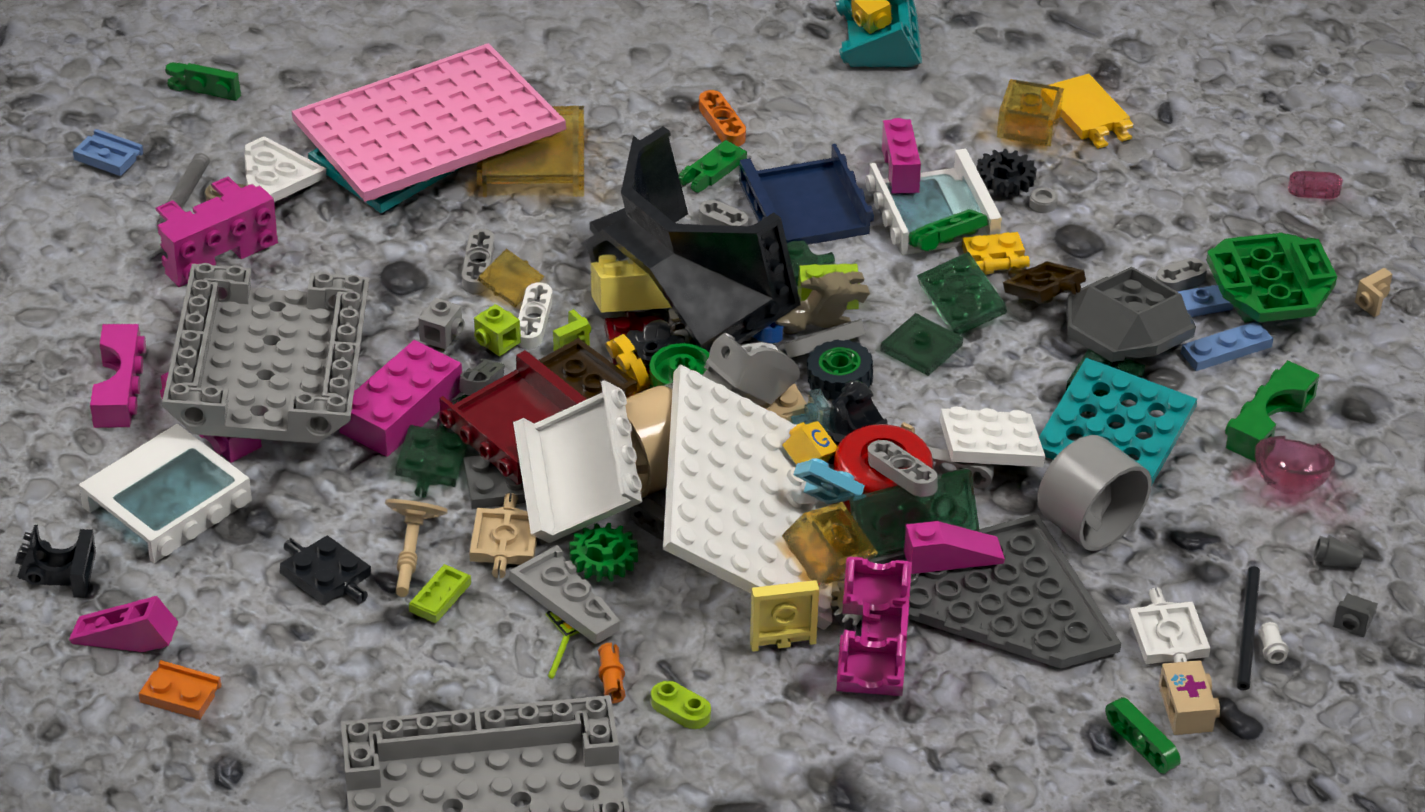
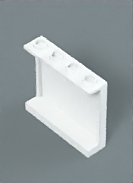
[513,380,642,543]

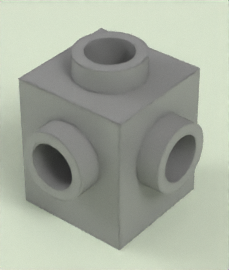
[418,297,465,349]

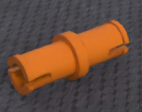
[598,642,626,703]

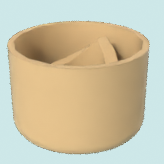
[625,386,673,497]

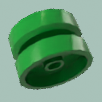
[649,343,710,389]

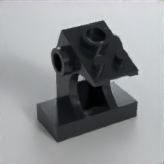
[15,525,96,598]

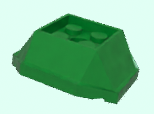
[1206,233,1337,323]

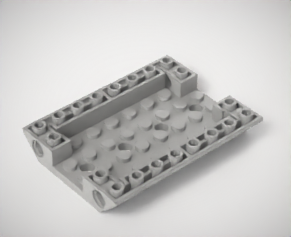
[162,263,369,443]
[341,695,630,812]

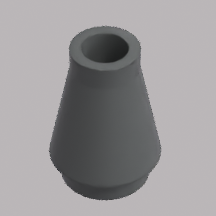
[1313,535,1363,569]

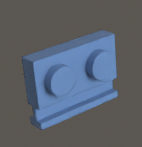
[73,129,144,176]

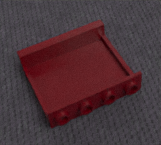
[439,350,587,485]

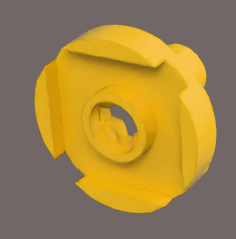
[605,334,650,394]

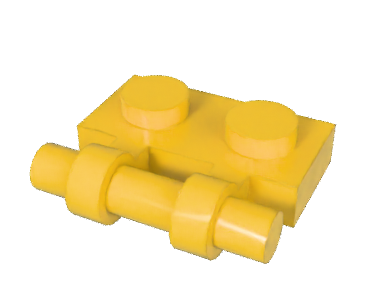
[962,232,1030,275]

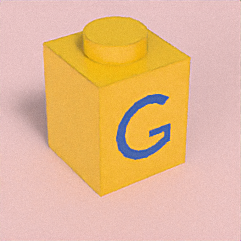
[782,421,837,465]

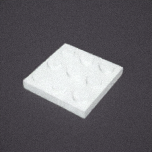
[939,407,1045,467]

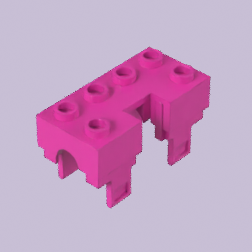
[155,176,278,287]
[836,557,912,696]

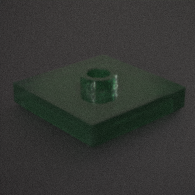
[880,313,963,376]

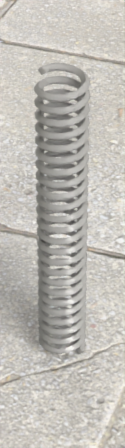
[156,153,210,225]

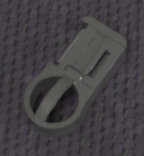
[459,359,505,395]

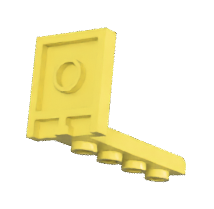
[750,580,819,652]

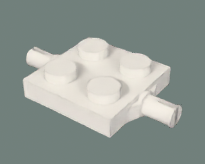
[1129,587,1210,664]

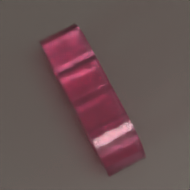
[1288,171,1343,199]

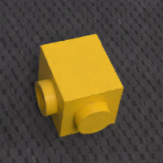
[851,0,892,34]

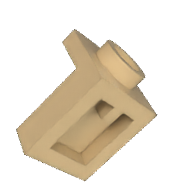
[1355,268,1393,317]

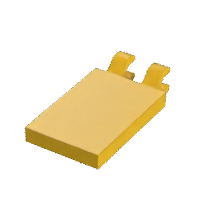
[1041,73,1133,149]

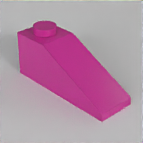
[904,521,1005,574]
[69,596,178,652]

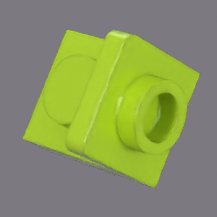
[553,309,591,351]

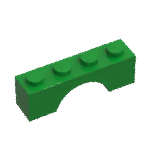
[1225,360,1320,463]

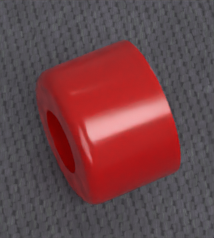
[833,424,933,536]

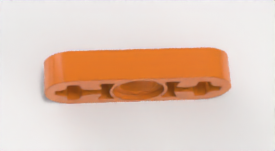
[699,90,746,146]

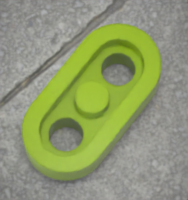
[651,681,711,729]

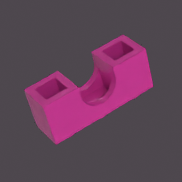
[882,118,921,194]

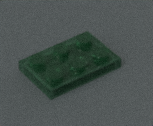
[917,252,1007,337]

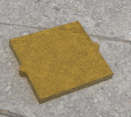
[477,249,545,308]

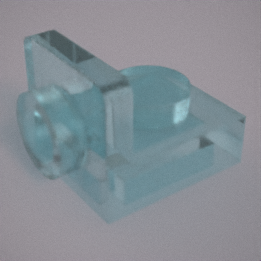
[791,389,830,432]

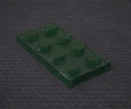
[849,468,980,560]

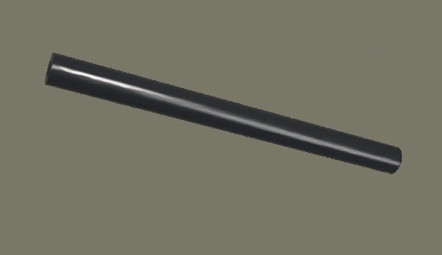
[1237,566,1260,691]

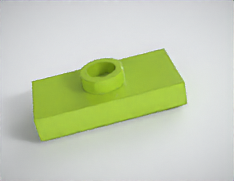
[409,564,472,623]

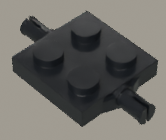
[280,535,371,605]

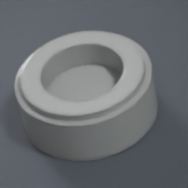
[1029,187,1058,213]

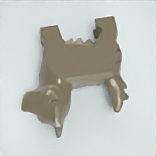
[775,272,870,335]

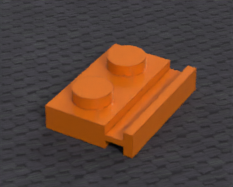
[139,660,221,720]

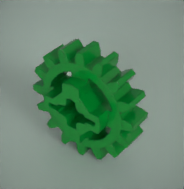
[569,523,638,582]

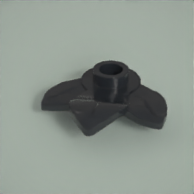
[626,319,685,367]

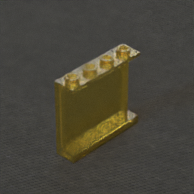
[477,106,584,197]

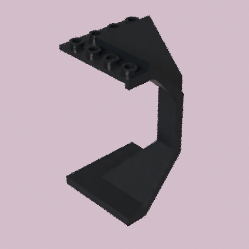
[581,126,801,354]

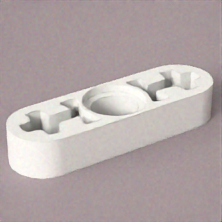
[518,282,552,349]

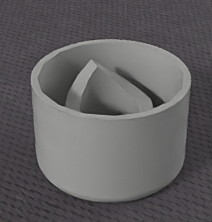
[1037,435,1152,551]

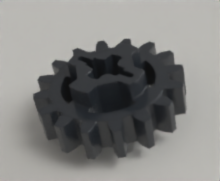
[976,149,1037,197]

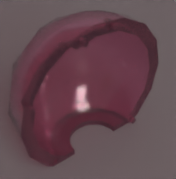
[1255,436,1335,495]

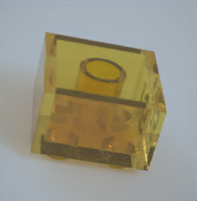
[997,79,1064,147]
[781,502,878,587]

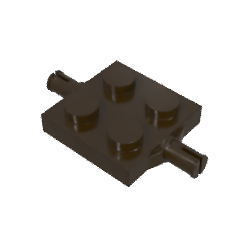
[1003,261,1086,304]

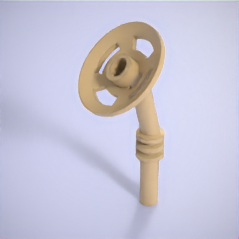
[385,499,448,597]

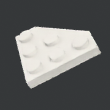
[244,136,326,202]

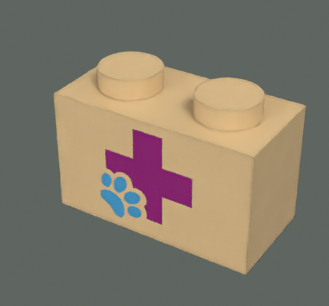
[1159,660,1220,735]

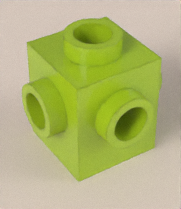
[474,304,521,356]

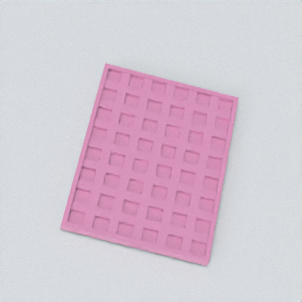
[292,43,566,202]

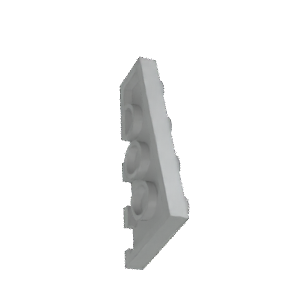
[509,545,620,644]

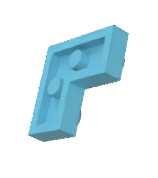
[793,458,865,505]

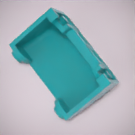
[835,0,922,67]

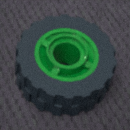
[807,339,873,400]

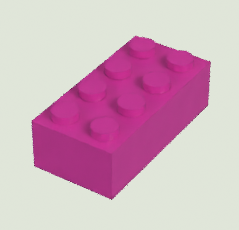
[339,340,462,457]

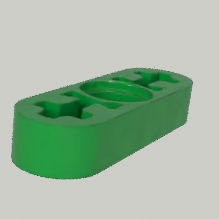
[1105,697,1181,774]

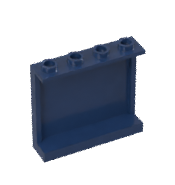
[739,144,874,248]

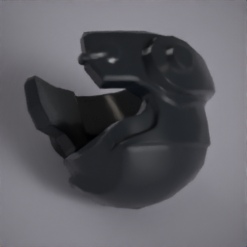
[828,380,888,435]

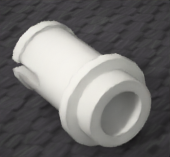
[1258,622,1289,664]

